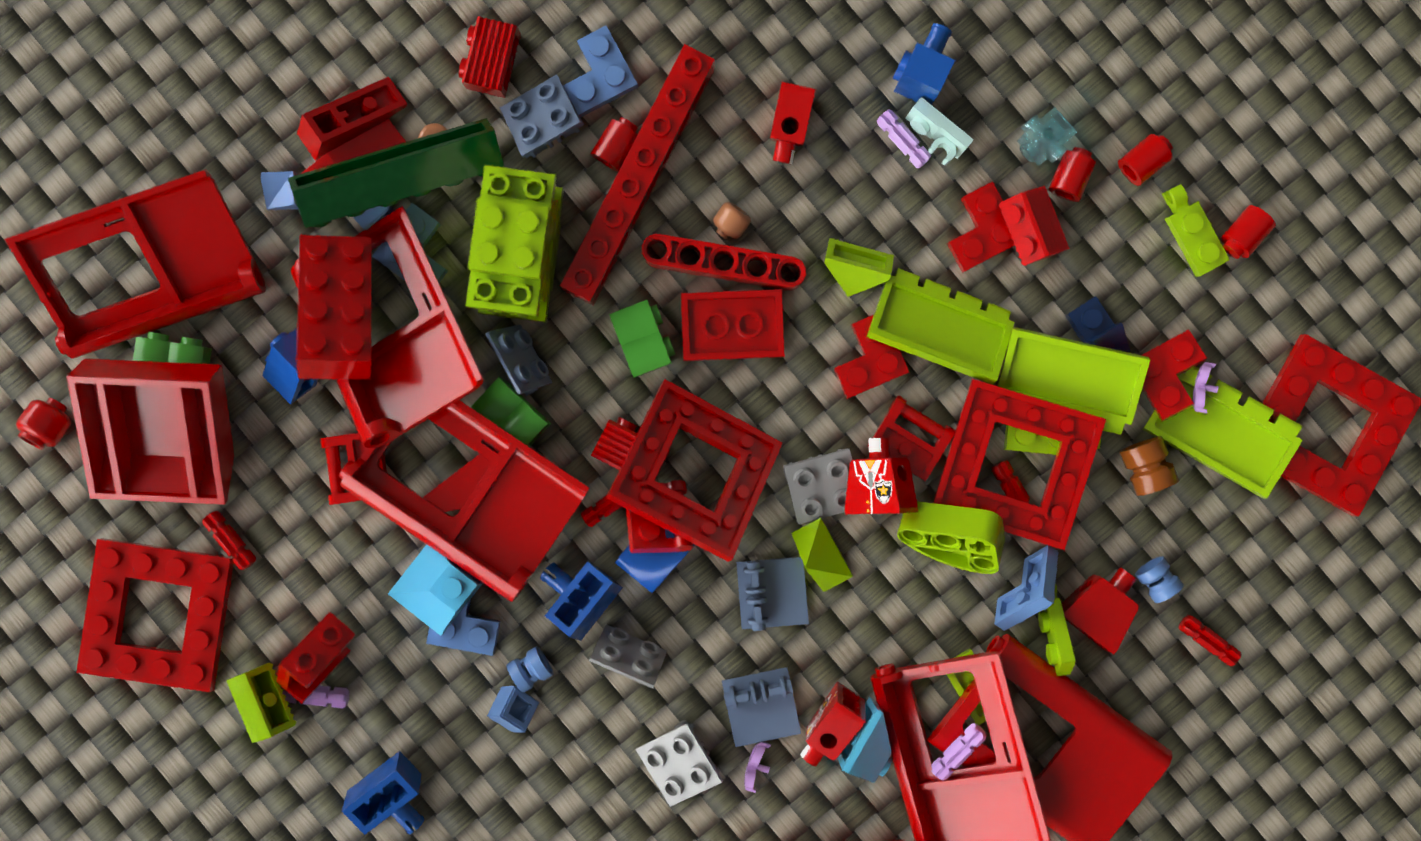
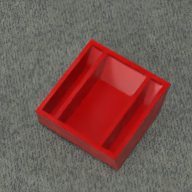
[66,358,234,505]

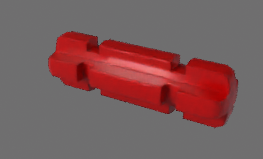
[992,460,1032,504]
[581,495,622,527]
[202,511,257,570]
[1179,615,1242,667]

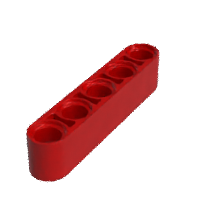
[642,234,806,291]

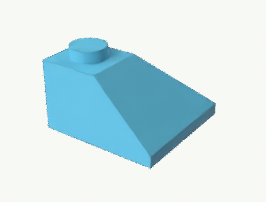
[388,545,483,636]
[837,697,892,783]

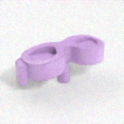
[1192,362,1218,414]
[744,742,771,793]

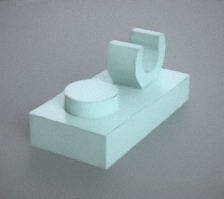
[905,97,974,166]

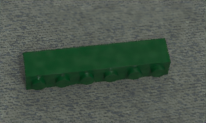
[287,118,504,229]

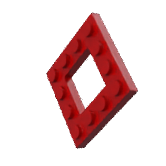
[1263,334,1421,517]
[606,379,783,562]
[933,379,1106,550]
[76,538,234,692]

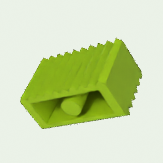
[226,663,297,743]

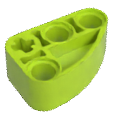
[897,501,1005,574]

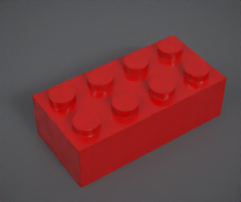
[296,235,371,380]

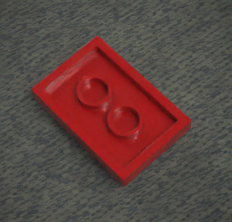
[681,289,785,361]

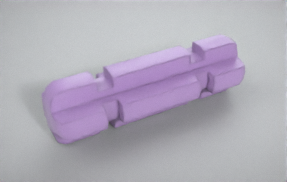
[877,109,931,168]
[282,685,349,708]
[931,723,986,781]

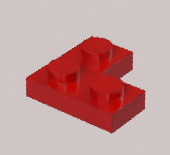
[947,181,1014,273]
[833,315,909,399]
[1141,329,1207,422]

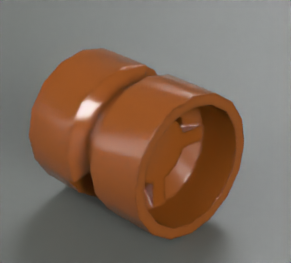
[1119,436,1180,496]

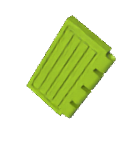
[866,268,1015,385]
[998,327,1150,435]
[1142,366,1303,499]

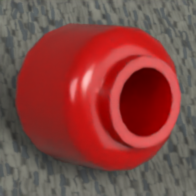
[16,398,71,450]

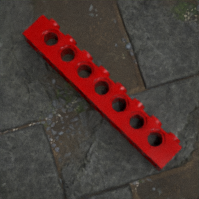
[560,44,715,306]

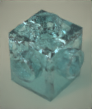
[1017,107,1077,166]

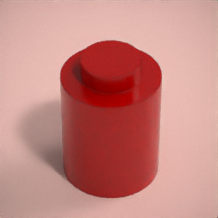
[590,117,638,172]
[1118,134,1173,186]
[1048,147,1096,202]
[1221,205,1276,259]

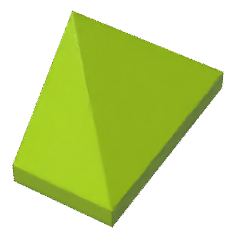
[824,238,894,297]
[791,517,853,592]

